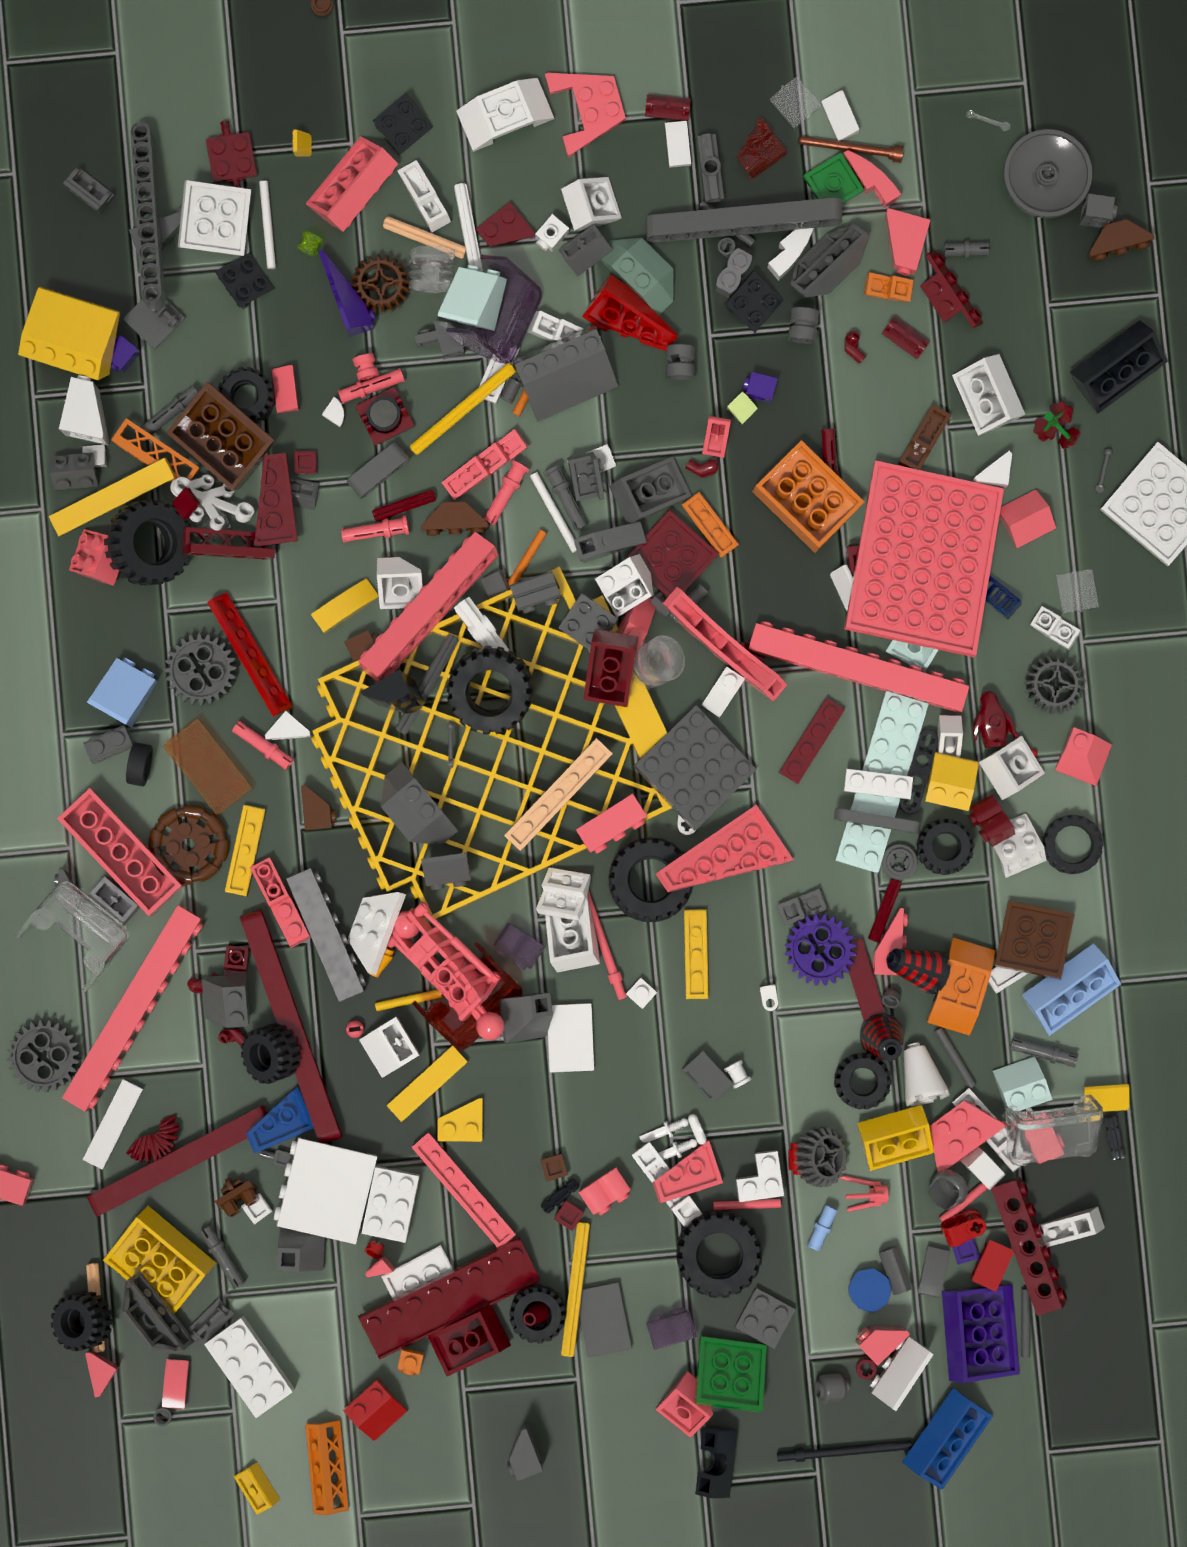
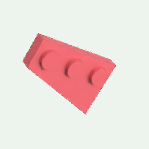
[652,1141,723,1204]

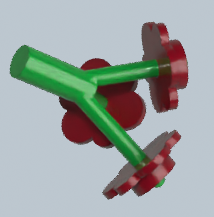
[1033,401,1081,449]

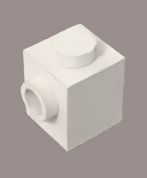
[535,214,569,253]

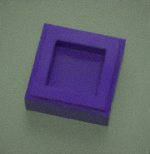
[952,1239,979,1265]

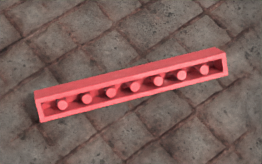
[358,532,499,682]

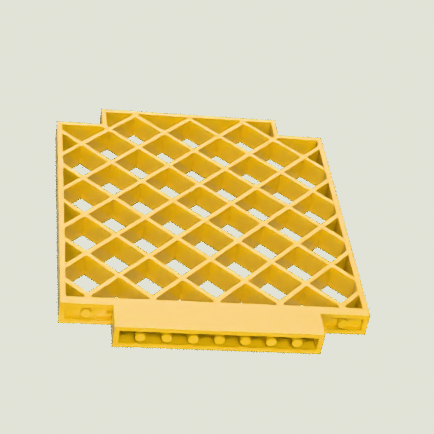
[311,566,672,919]

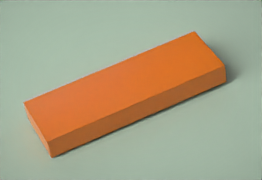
[681,492,739,558]

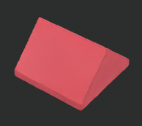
[1000,489,1056,549]

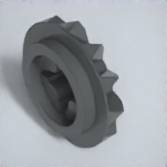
[882,844,917,880]

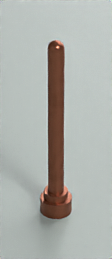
[798,136,904,163]

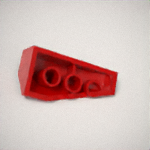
[582,274,678,351]

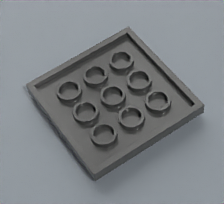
[633,705,757,831]

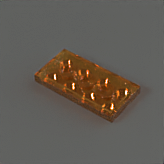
[163,719,253,816]

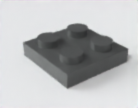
[735,1287,796,1349]

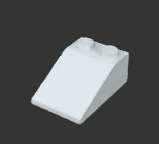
[545,895,600,973]

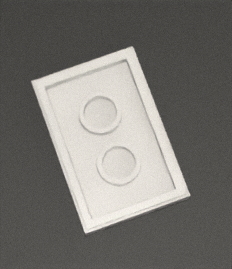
[548,1003,594,1072]
[381,1245,453,1299]

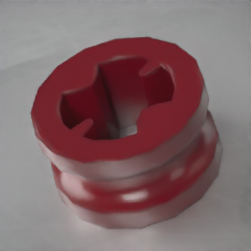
[856,1358,877,1380]

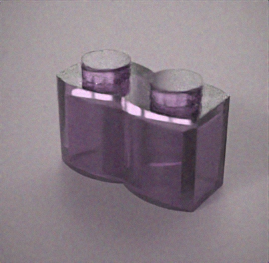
[494,922,546,970]
[646,1307,697,1350]

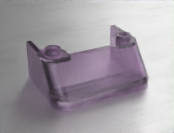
[446,255,542,364]

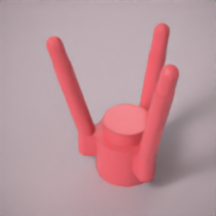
[838,1175,888,1212]

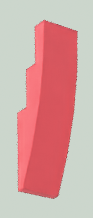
[441,429,529,500]

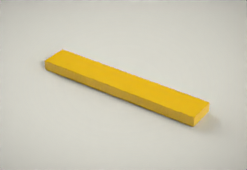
[49,458,176,536]

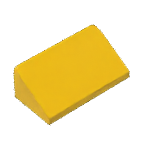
[1082,1084,1129,1113]
[234,1462,280,1515]

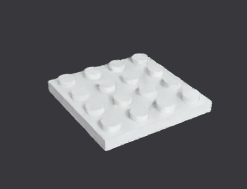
[1100,442,1187,567]

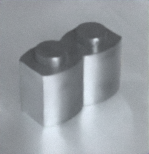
[716,248,752,298]

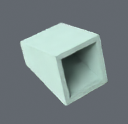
[438,265,507,331]

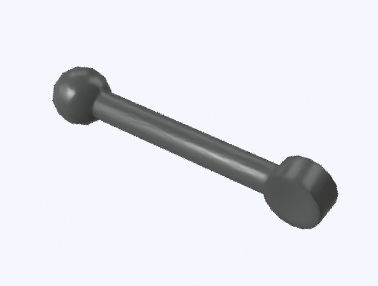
[1095,448,1113,493]
[446,721,455,768]

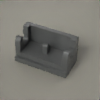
[63,167,115,215]
[559,224,613,276]
[682,1051,733,1103]

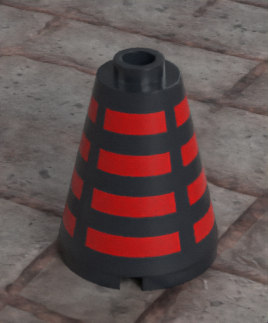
[886,948,951,995]
[859,1013,904,1061]

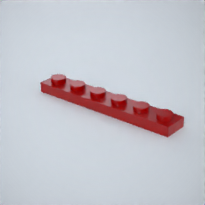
[207,593,293,717]

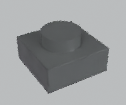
[650,591,671,617]

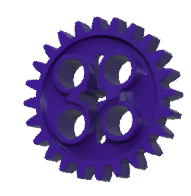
[785,913,857,986]

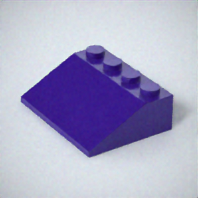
[942,1284,1020,1383]

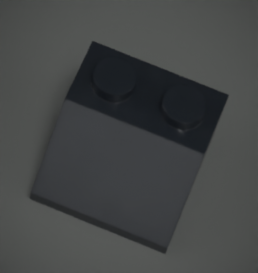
[361,670,425,714]

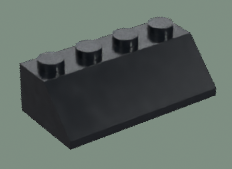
[1070,320,1168,414]

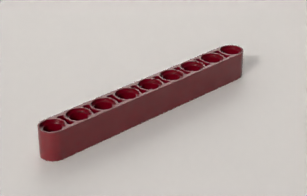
[86,1105,267,1217]

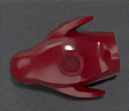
[972,691,1015,748]

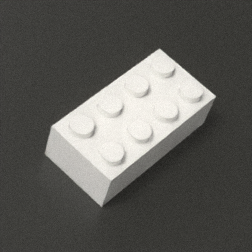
[204,1315,295,1418]

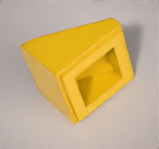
[293,130,312,157]

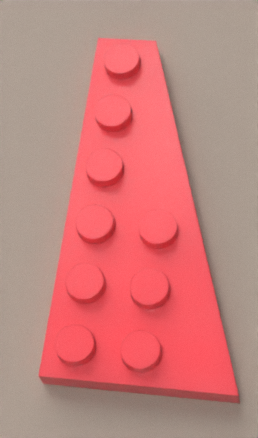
[655,804,794,892]

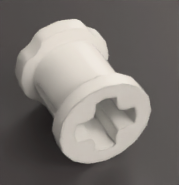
[724,1060,752,1089]

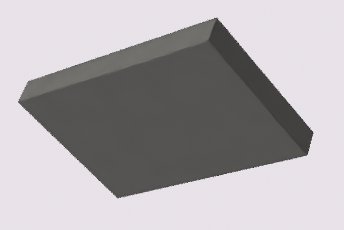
[579,1282,632,1358]

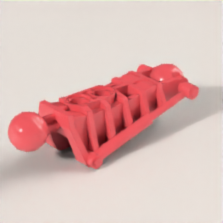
[387,902,504,1041]

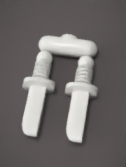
[639,1114,707,1160]

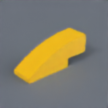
[311,578,379,634]

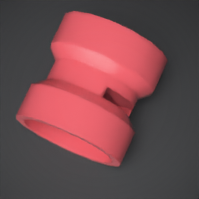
[352,353,379,381]

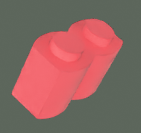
[579,1167,631,1215]

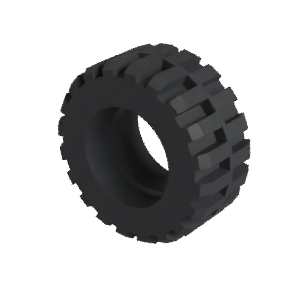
[104,500,194,586]
[447,646,534,735]
[608,837,693,922]
[676,1210,762,1298]

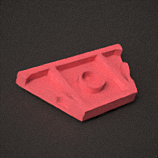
[930,1100,1008,1172]

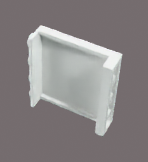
[273,1137,377,1244]

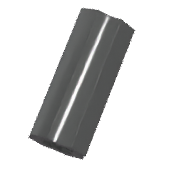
[878,1246,911,1295]

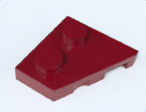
[476,202,535,248]

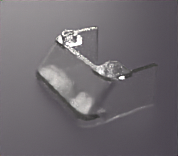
[16,881,130,992]

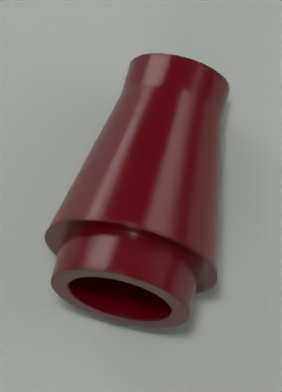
[523,1301,549,1326]

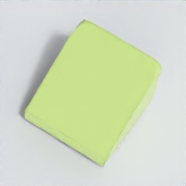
[727,391,758,424]

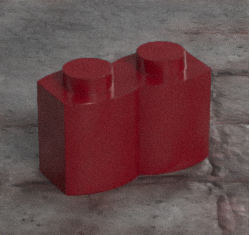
[968,795,1015,847]

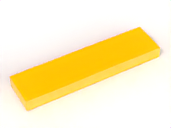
[225,805,266,896]
[684,910,708,999]
[387,1046,468,1122]

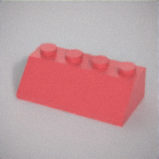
[306,136,398,232]

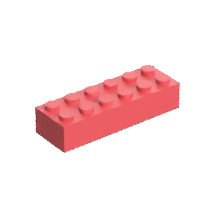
[57,788,184,916]

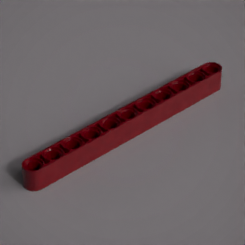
[240,908,342,1144]

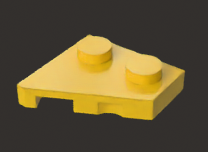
[438,1098,483,1142]

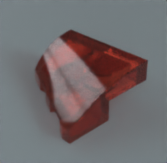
[736,117,787,180]

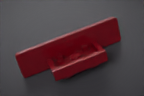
[920,251,983,328]

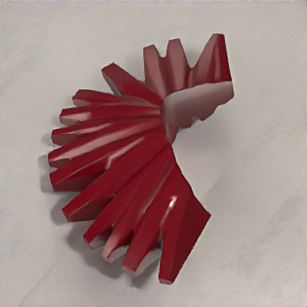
[126,1115,179,1163]

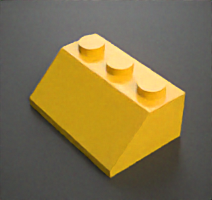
[857,1105,934,1171]

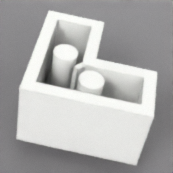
[735,1150,784,1202]

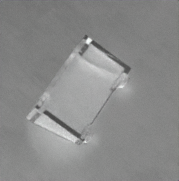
[1005,1095,1103,1166]

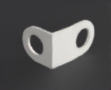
[760,984,778,1011]

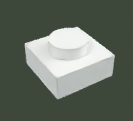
[626,978,657,1009]

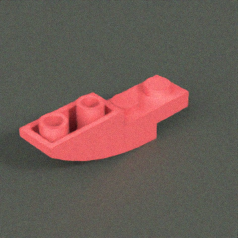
[250,857,311,948]

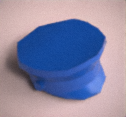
[848,1268,891,1313]

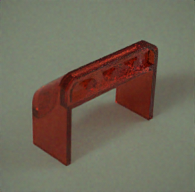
[412,942,523,1050]

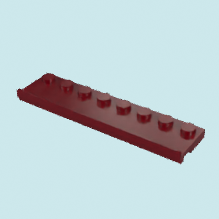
[358,1237,541,1359]

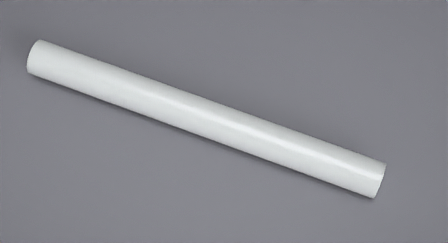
[259,181,276,269]
[530,472,577,553]

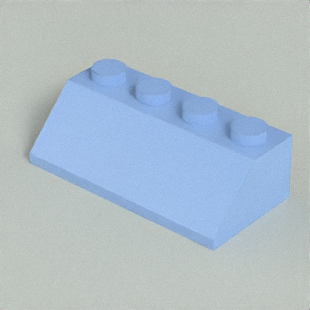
[1022,943,1121,1036]

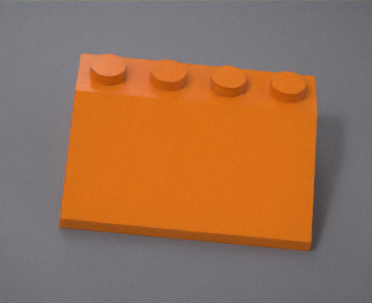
[752,440,864,553]

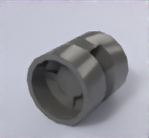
[788,307,819,344]
[666,344,695,380]

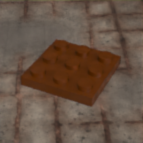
[995,901,1075,980]

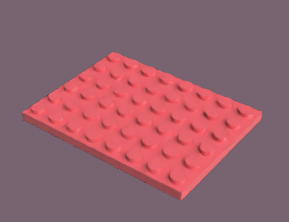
[844,460,1004,657]

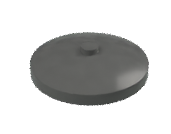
[1003,129,1092,218]

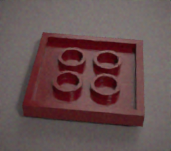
[625,510,719,598]

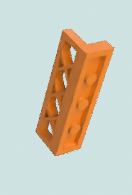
[111,418,200,482]
[305,1420,349,1515]

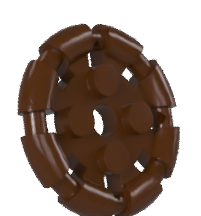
[148,805,229,885]

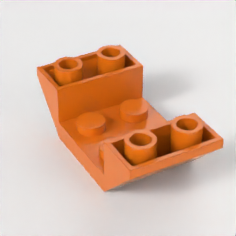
[927,937,995,1036]

